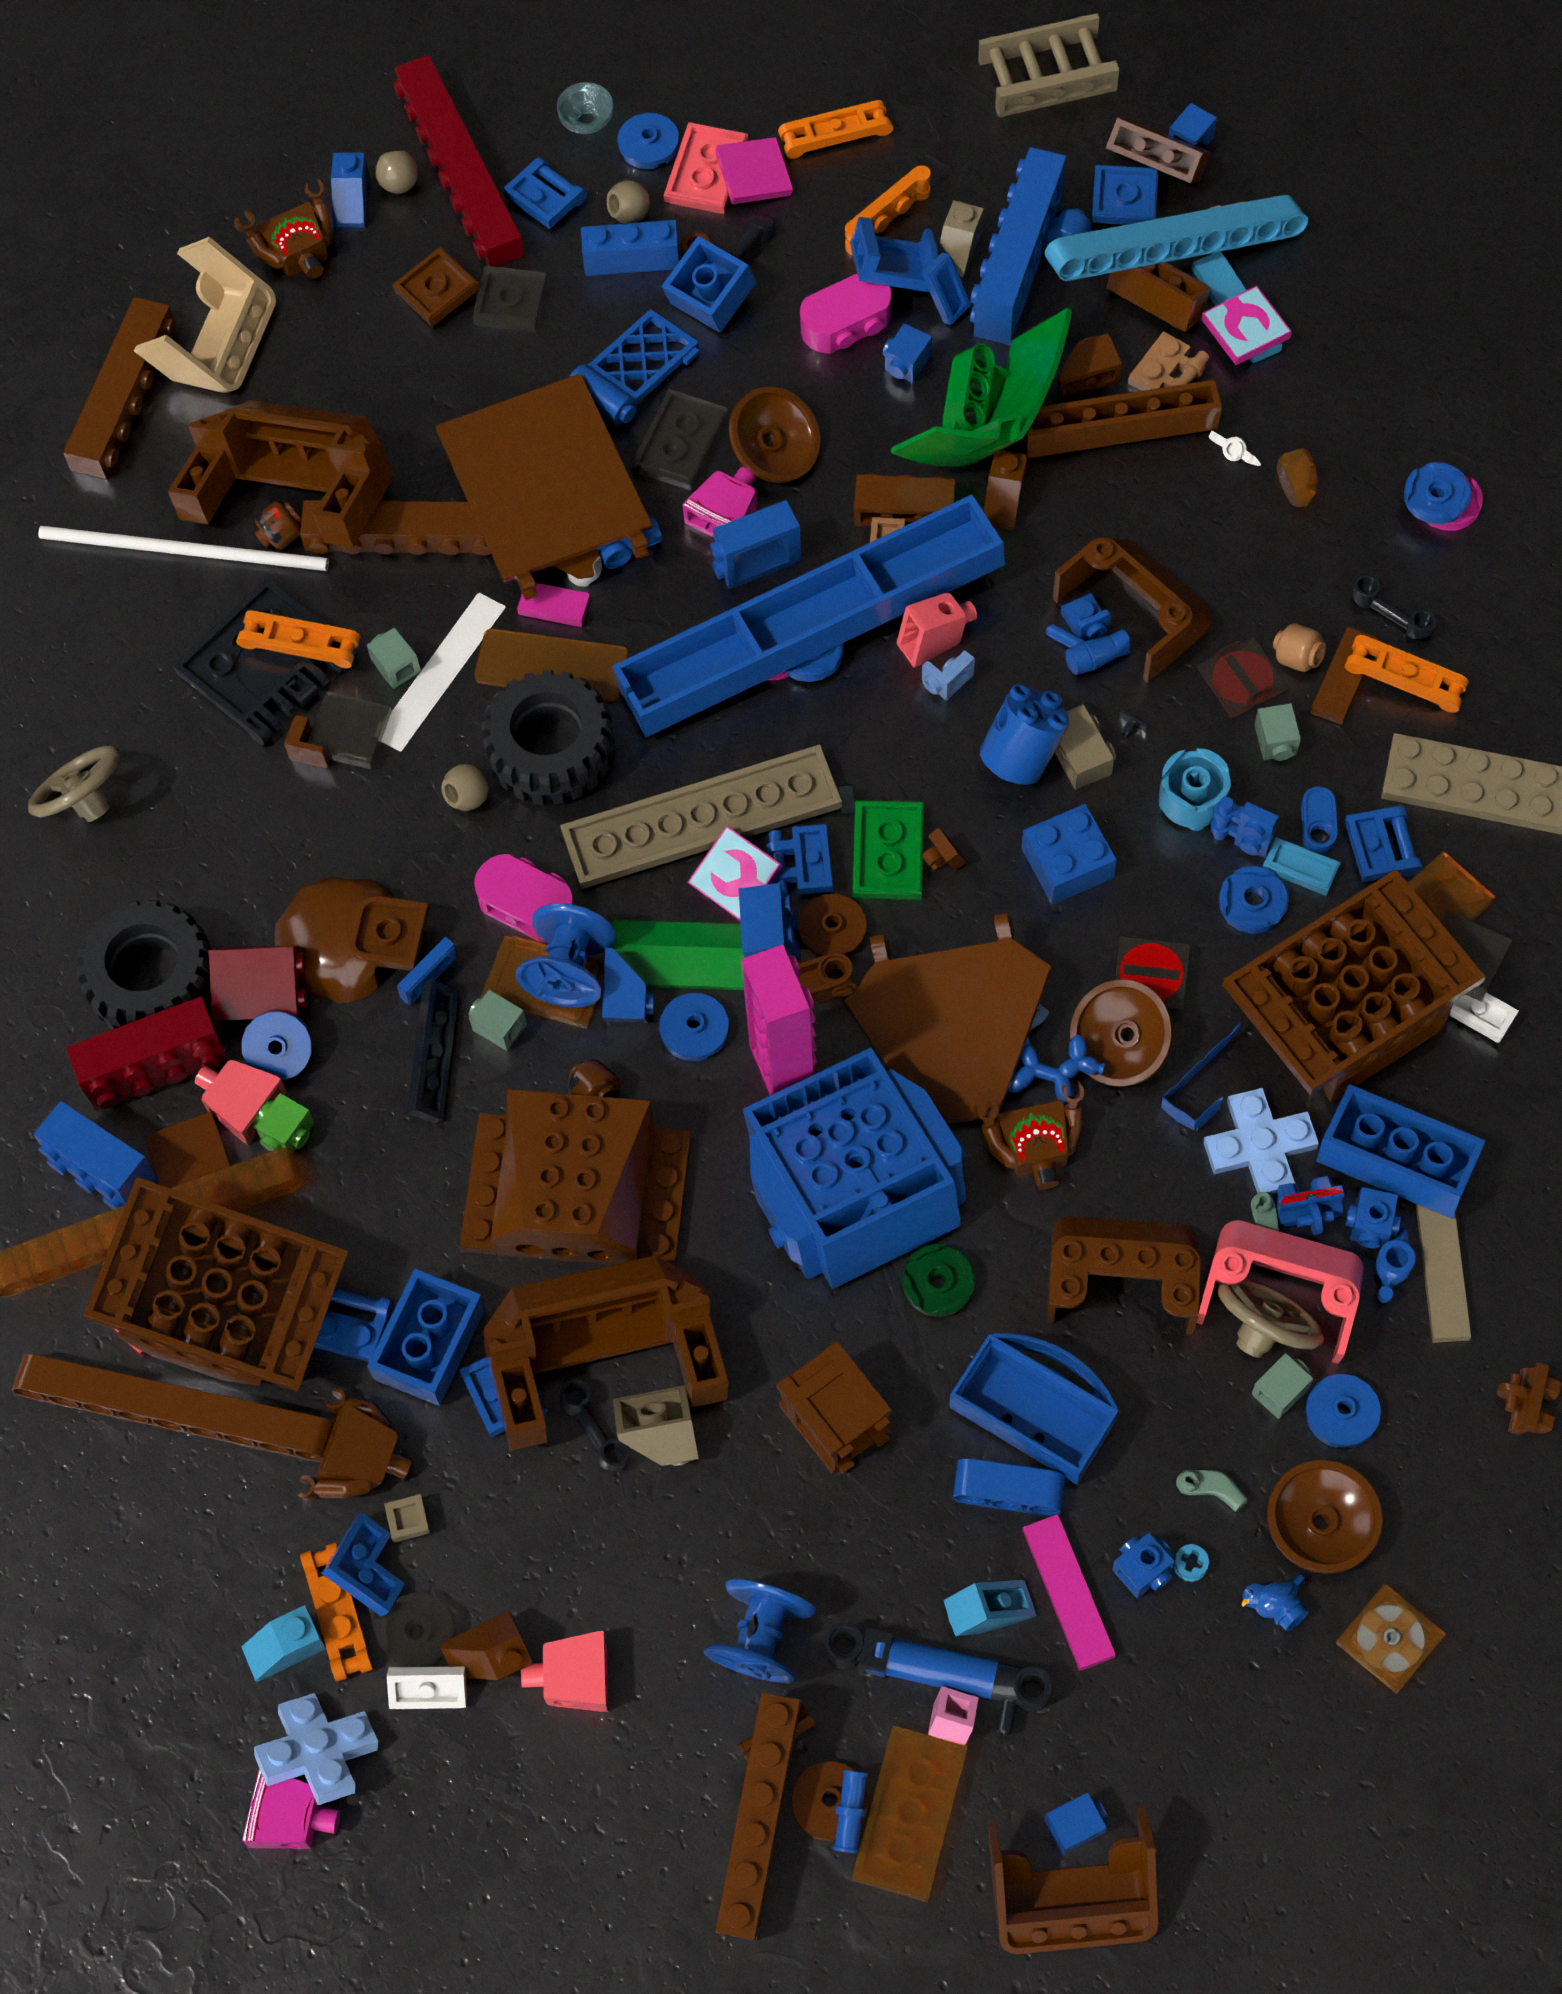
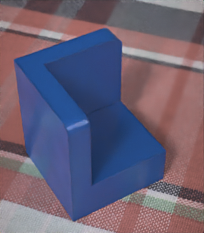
[1169,103,1217,146]

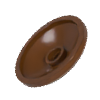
[729,386,820,483]
[1070,980,1174,1087]
[1267,1460,1382,1574]

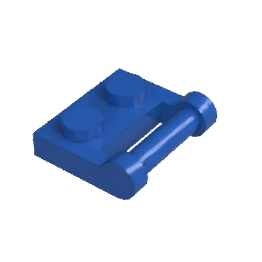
[503,157,588,229]
[1345,806,1424,883]
[314,1286,394,1362]

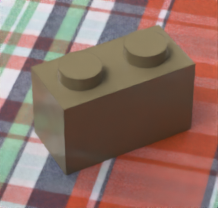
[1054,704,1116,790]

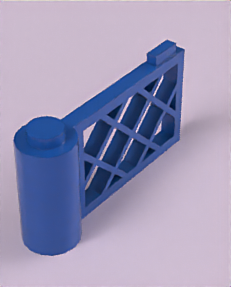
[570,309,699,426]

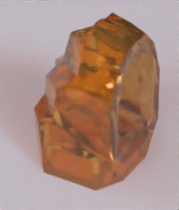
[1277,448,1318,507]

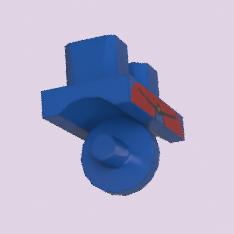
[1277,1176,1344,1235]

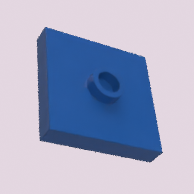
[1092,165,1158,225]

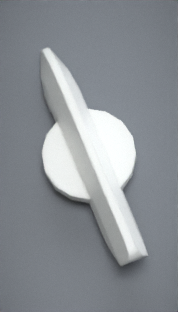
[1208,431,1262,466]

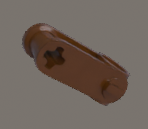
[798,951,856,1005]

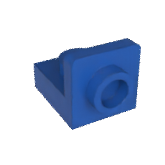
[1061,593,1111,641]

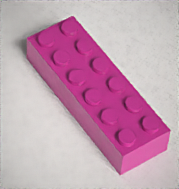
[741,944,817,1096]

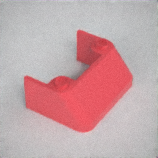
[1196,1220,1364,1364]

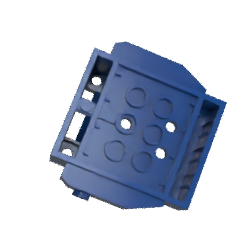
[743,1048,967,1289]

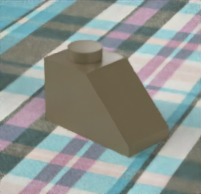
[938,200,984,281]

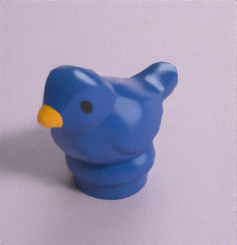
[1242,1574,1309,1632]

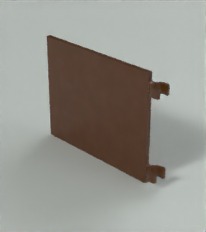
[435,373,652,601]

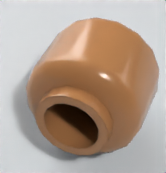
[1273,623,1326,672]

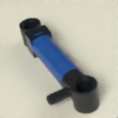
[825,1623,1052,1736]

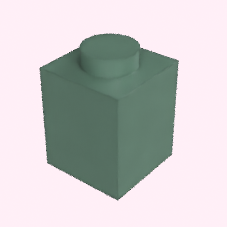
[367,627,421,689]
[1255,703,1301,761]
[469,990,527,1051]
[1252,1353,1313,1419]

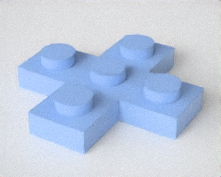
[1203,1088,1319,1196]
[254,1693,378,1805]

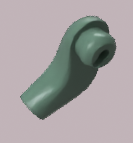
[1250,1192,1279,1231]
[1176,1470,1249,1512]

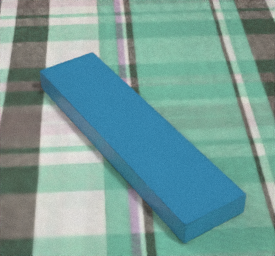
[1191,251,1282,363]

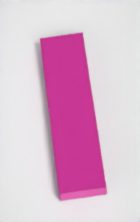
[1022,1514,1116,1671]

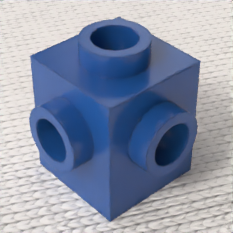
[1345,1187,1401,1249]
[1112,1533,1174,1599]

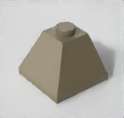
[613,1385,699,1466]

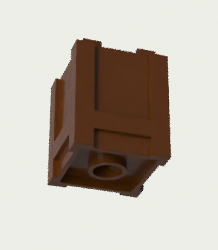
[777,1341,892,1475]

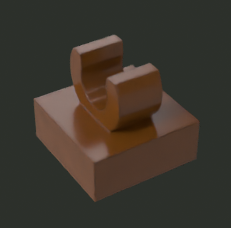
[922,828,967,871]

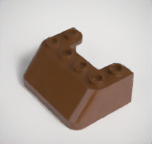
[1046,1216,1200,1334]

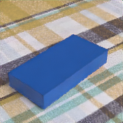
[921,252,971,325]
[397,937,456,1005]

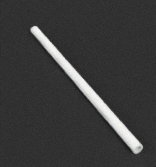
[39,526,329,571]

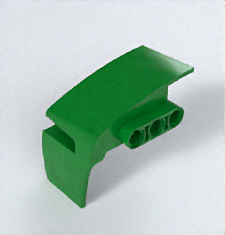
[891,308,1072,467]

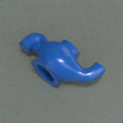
[1376,1228,1416,1303]

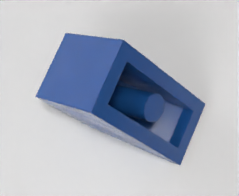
[331,153,370,227]
[602,948,655,1023]

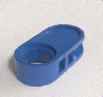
[1301,786,1338,854]

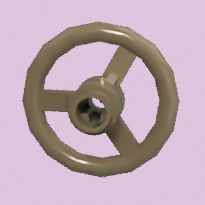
[28,745,121,822]
[1217,1278,1324,1358]

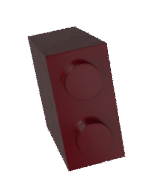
[209,944,307,1021]

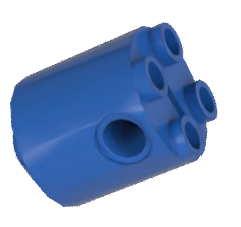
[980,684,1069,785]

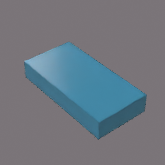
[1263,837,1341,896]

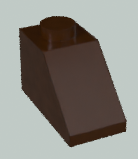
[1057,333,1122,400]
[983,450,1028,531]
[439,1610,533,1680]

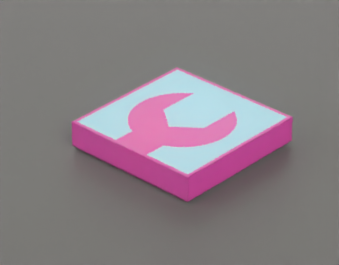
[1201,286,1292,365]
[688,826,783,920]

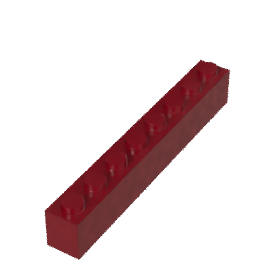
[393,55,525,269]

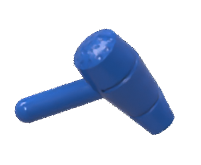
[1046,624,1130,675]

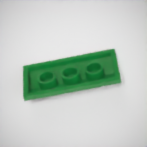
[611,920,745,990]

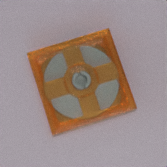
[1336,1584,1446,1694]

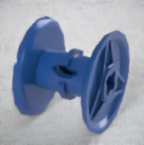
[516,903,617,1008]
[704,1579,816,1684]

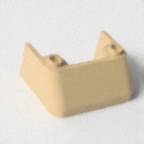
[134,237,276,393]

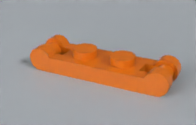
[778,100,893,159]
[845,165,931,255]
[236,610,361,668]
[1345,635,1469,713]
[300,1542,373,1682]

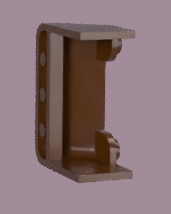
[1053,537,1212,683]
[988,1805,1158,1954]

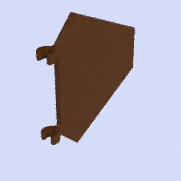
[845,913,1052,1125]

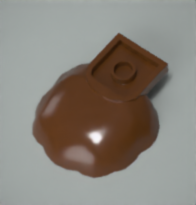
[275,876,430,1003]

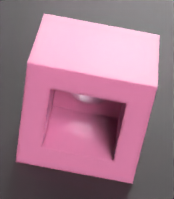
[928,1686,979,1746]

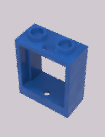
[710,500,801,589]

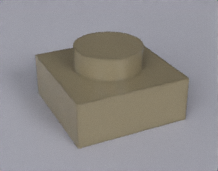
[384,1494,430,1543]

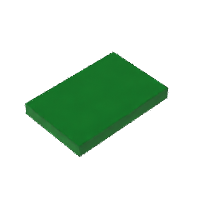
[853,801,924,900]

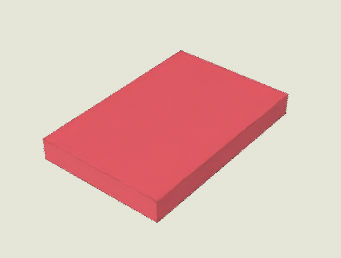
[663,122,748,214]

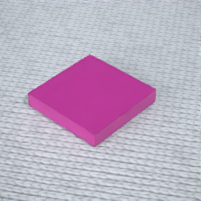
[715,137,793,204]

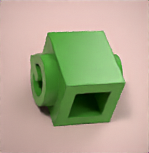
[253,1093,315,1157]

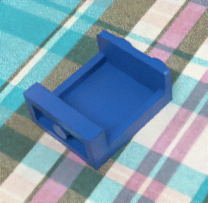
[850,217,938,292]

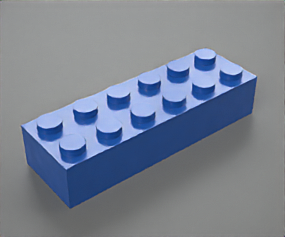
[970,147,1066,345]

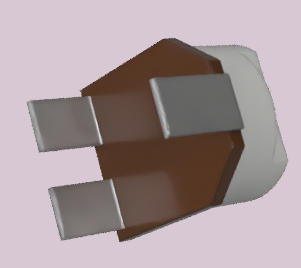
[553,549,603,587]

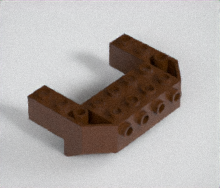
[168,400,393,547]
[483,1255,729,1451]

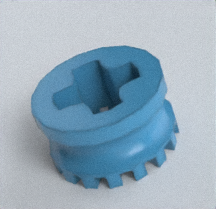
[1173,1544,1209,1582]

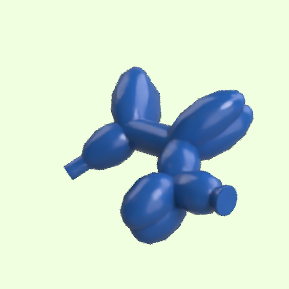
[1009,1035,1105,1105]

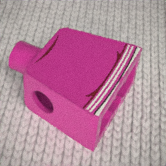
[683,467,757,537]
[242,1768,340,1849]

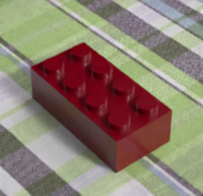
[66,996,228,1111]

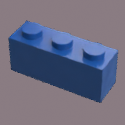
[581,220,679,276]

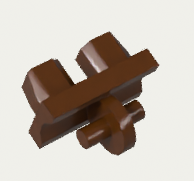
[1497,1362,1562,1435]

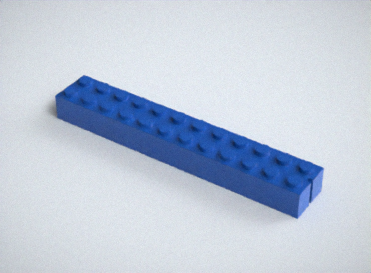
[612,494,1005,737]

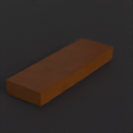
[1310,627,1379,725]

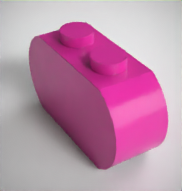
[800,274,891,354]
[474,854,574,943]

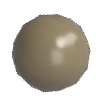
[375,151,418,194]
[607,180,650,224]
[441,764,490,811]

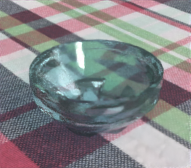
[557,82,613,134]

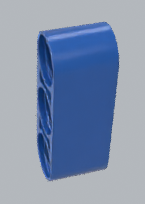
[952,1459,1065,1516]

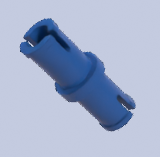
[833,1770,868,1854]

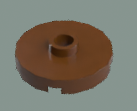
[798,894,867,957]
[791,1761,869,1842]

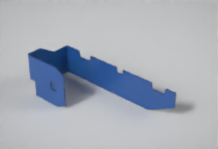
[1161,1024,1240,1131]

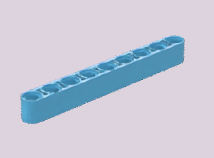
[1045,195,1308,281]

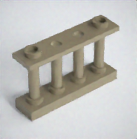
[978,13,1119,117]

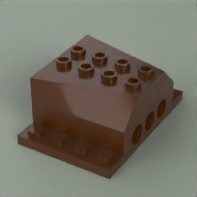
[1222,869,1486,1103]
[459,1089,692,1266]
[83,1177,348,1391]

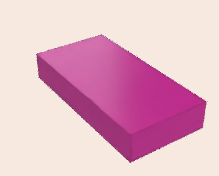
[517,583,591,627]

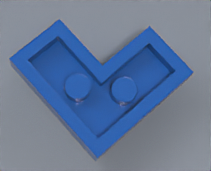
[322,1512,405,1617]

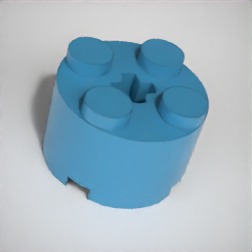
[1159,748,1231,831]

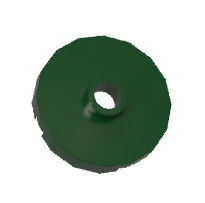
[902,1244,975,1317]

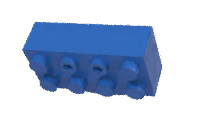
[950,1333,1118,1485]

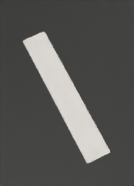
[374,593,506,752]

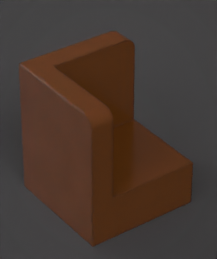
[284,715,338,769]

